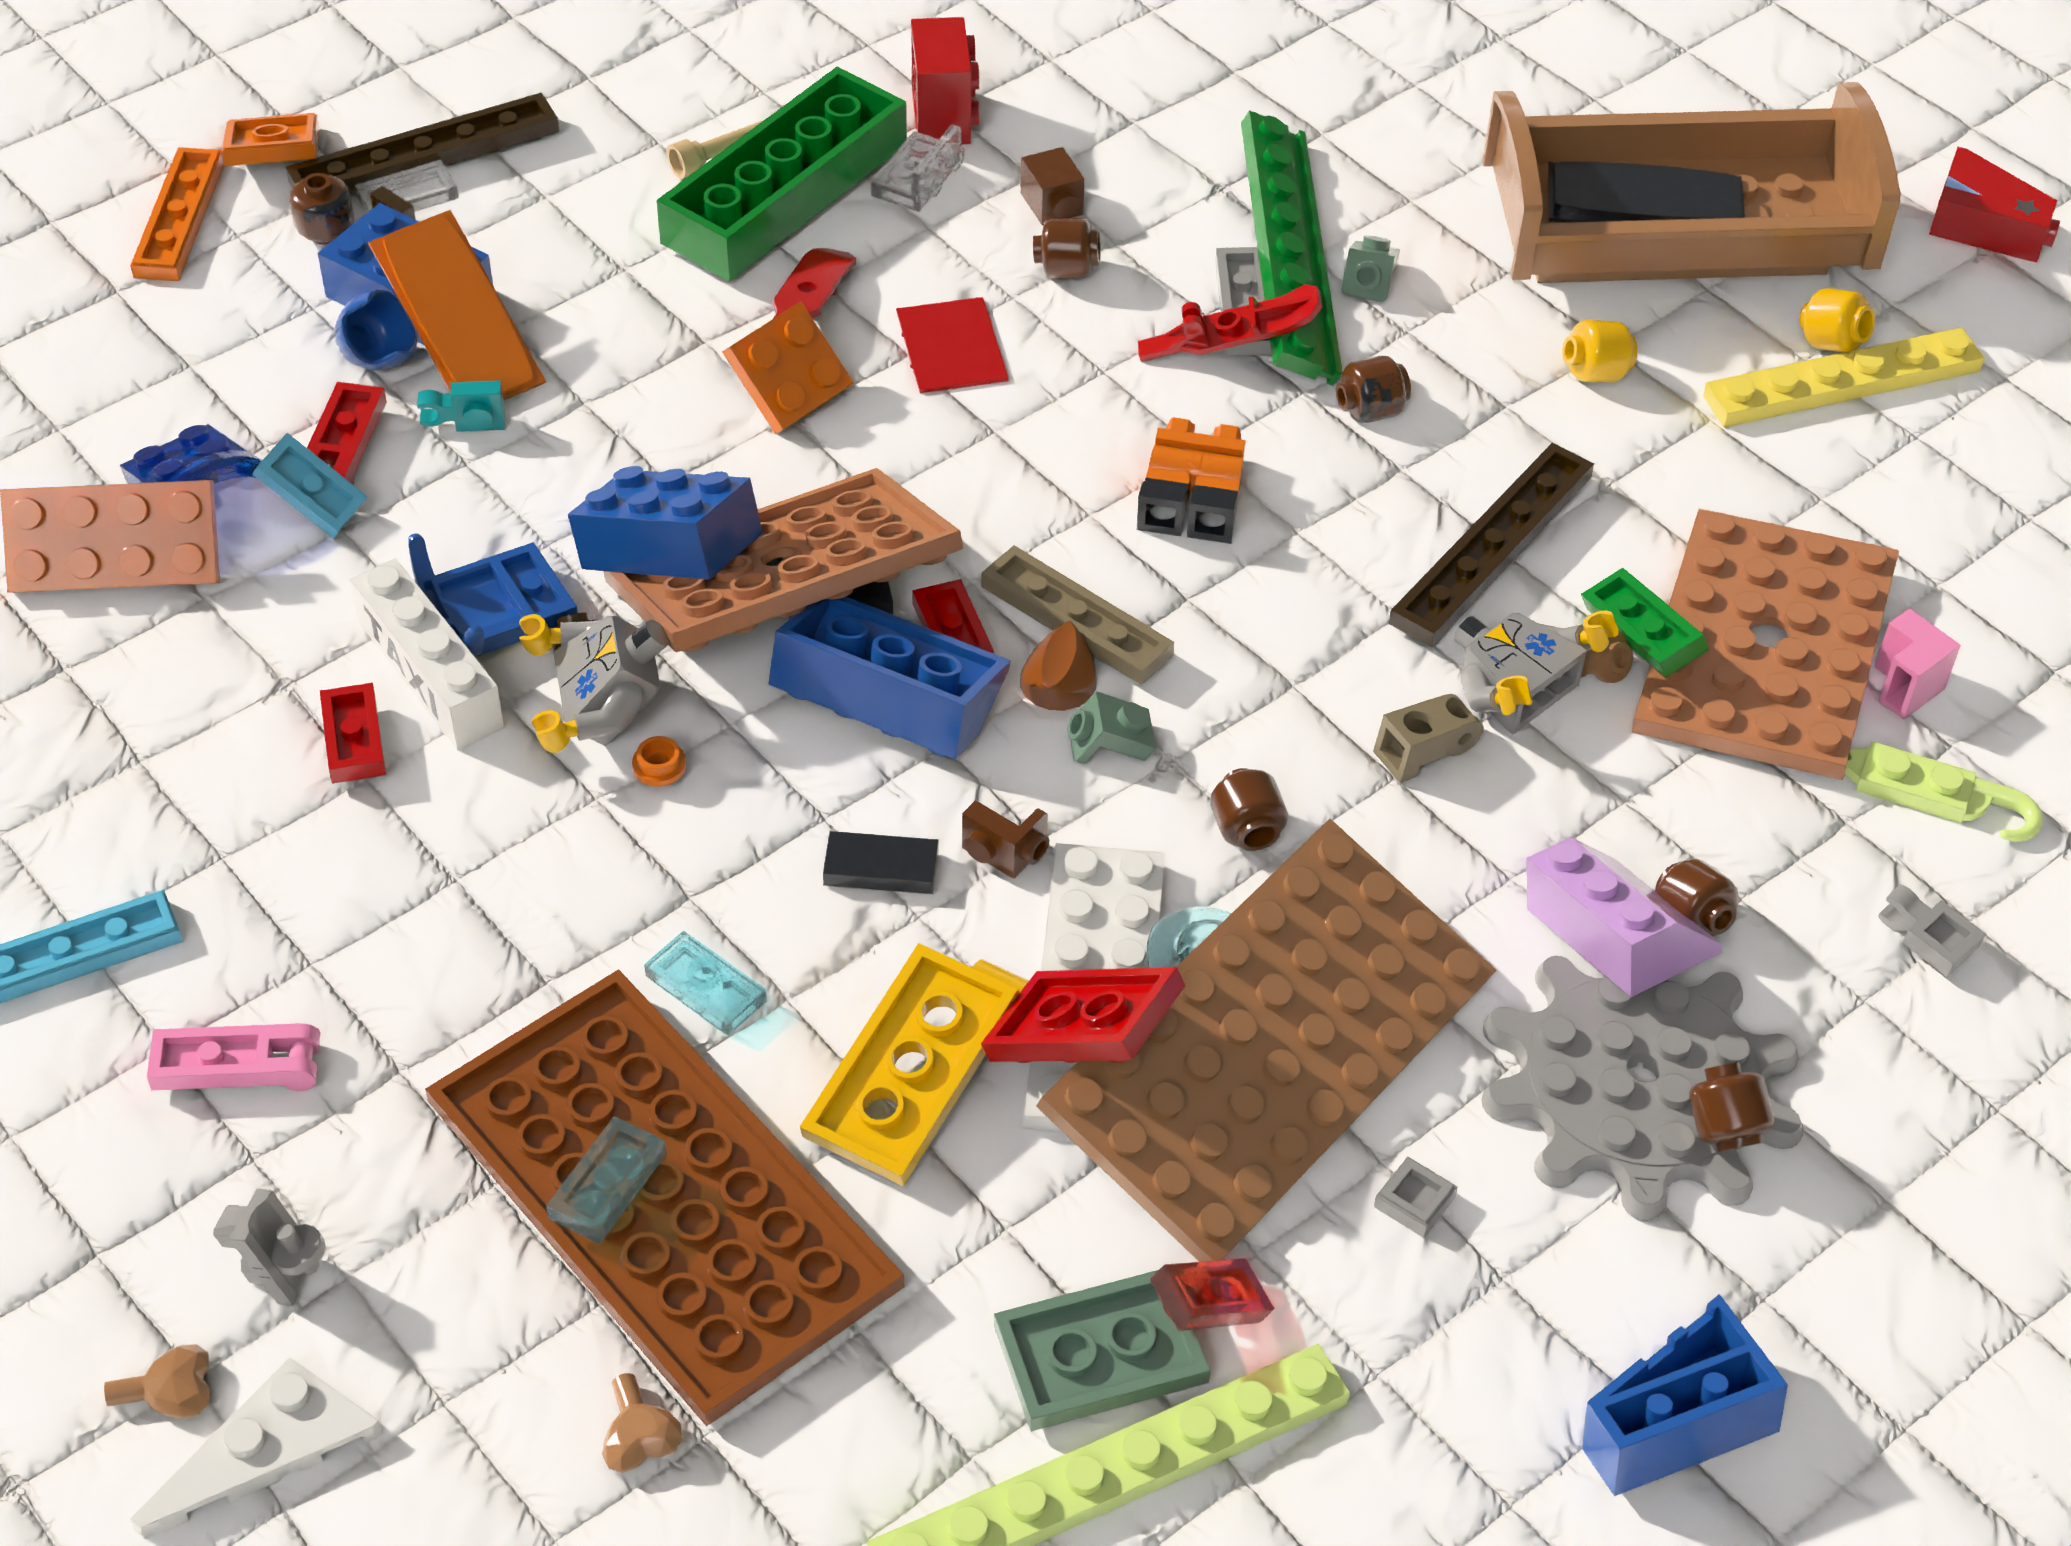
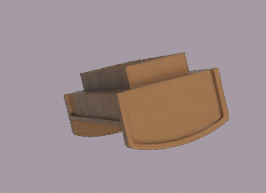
[1482,82,1901,283]

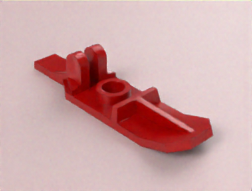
[773,248,857,319]
[1138,284,1322,362]

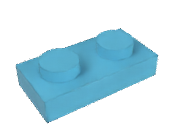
[253,432,367,538]

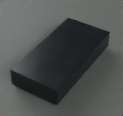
[823,831,939,894]

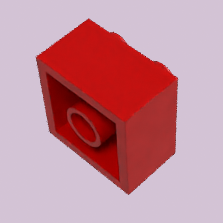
[911,17,980,146]

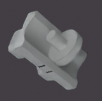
[213,1189,326,1306]

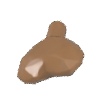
[104,1344,210,1419]
[602,1373,683,1473]

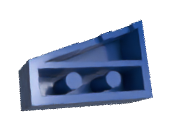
[1582,1294,1788,1497]

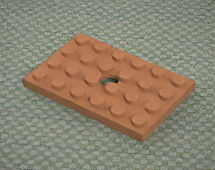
[603,468,964,653]
[1632,508,1899,780]

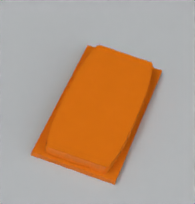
[368,209,546,401]

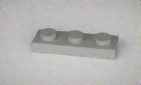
[1215,247,1272,356]

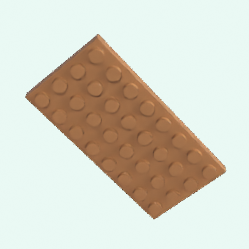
[1036,818,1497,1273]

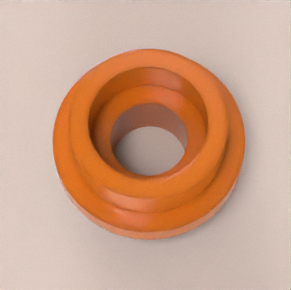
[632,736,686,787]

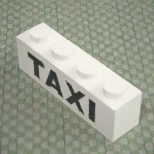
[349,558,504,751]

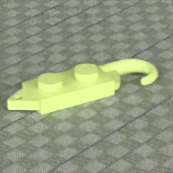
[1844,741,2043,842]

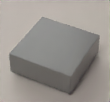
[1374,1156,1458,1238]

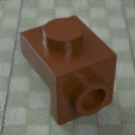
[962,800,1050,879]

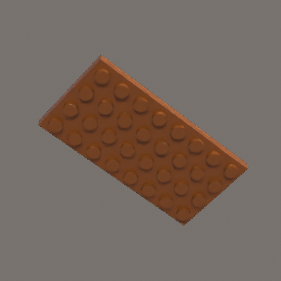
[425,969,904,1427]

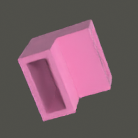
[1874,608,1961,720]

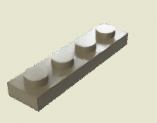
[981,545,1174,685]

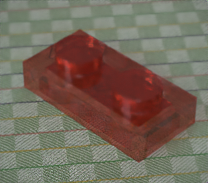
[1150,1258,1275,1331]

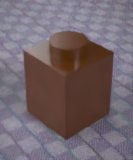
[1020,147,1085,225]

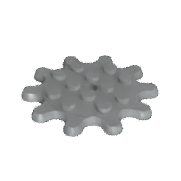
[1481,955,1803,1220]

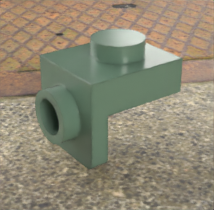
[1341,235,1401,302]
[1067,691,1156,764]

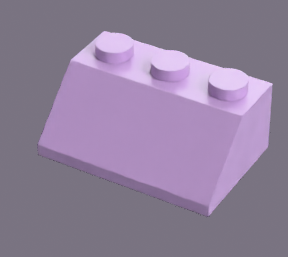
[1526,837,1722,997]

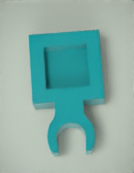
[417,380,506,432]

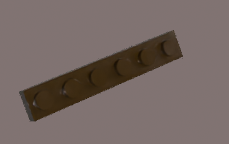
[285,92,560,193]
[1389,442,1594,647]

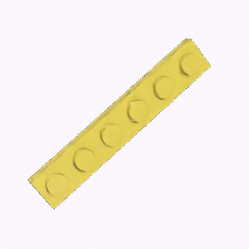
[1703,327,1985,428]

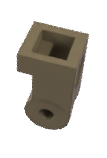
[1373,693,1484,783]

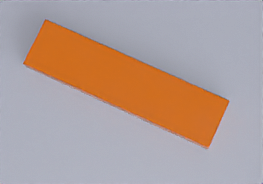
[130,147,224,281]

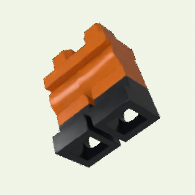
[1136,417,1246,544]

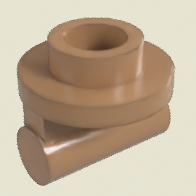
[1581,632,1633,683]

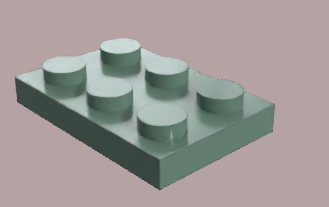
[993,1267,1211,1432]

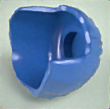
[335,289,418,370]

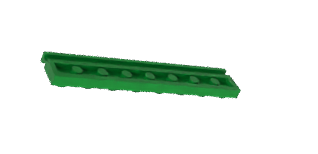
[1241,110,1343,386]

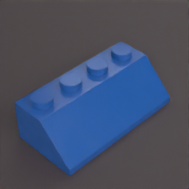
[768,597,1011,759]

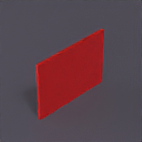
[896,297,1009,393]

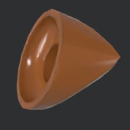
[1020,620,1097,711]

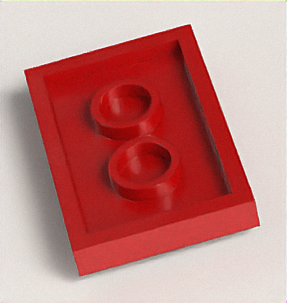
[980,967,1186,1063]

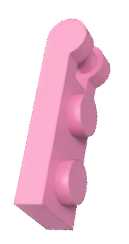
[147,1023,321,1091]

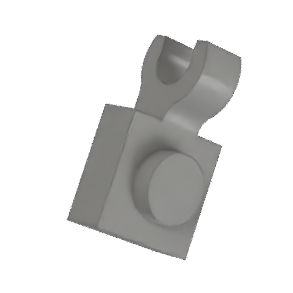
[1878,884,1986,977]

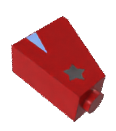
[1929,146,2061,263]

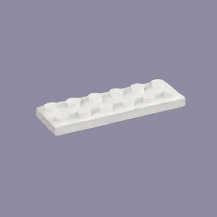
[1023,843,1165,1132]

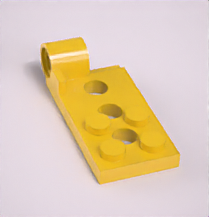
[799,943,1029,1187]

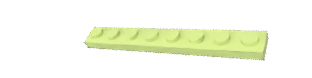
[866,1343,1350,1546]

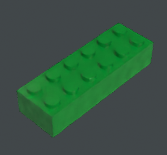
[656,66,907,282]

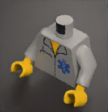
[1454,611,1619,735]
[519,614,670,753]

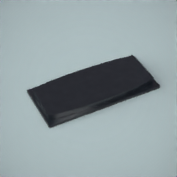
[1548,162,1745,223]

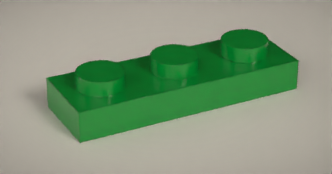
[1581,567,1709,678]

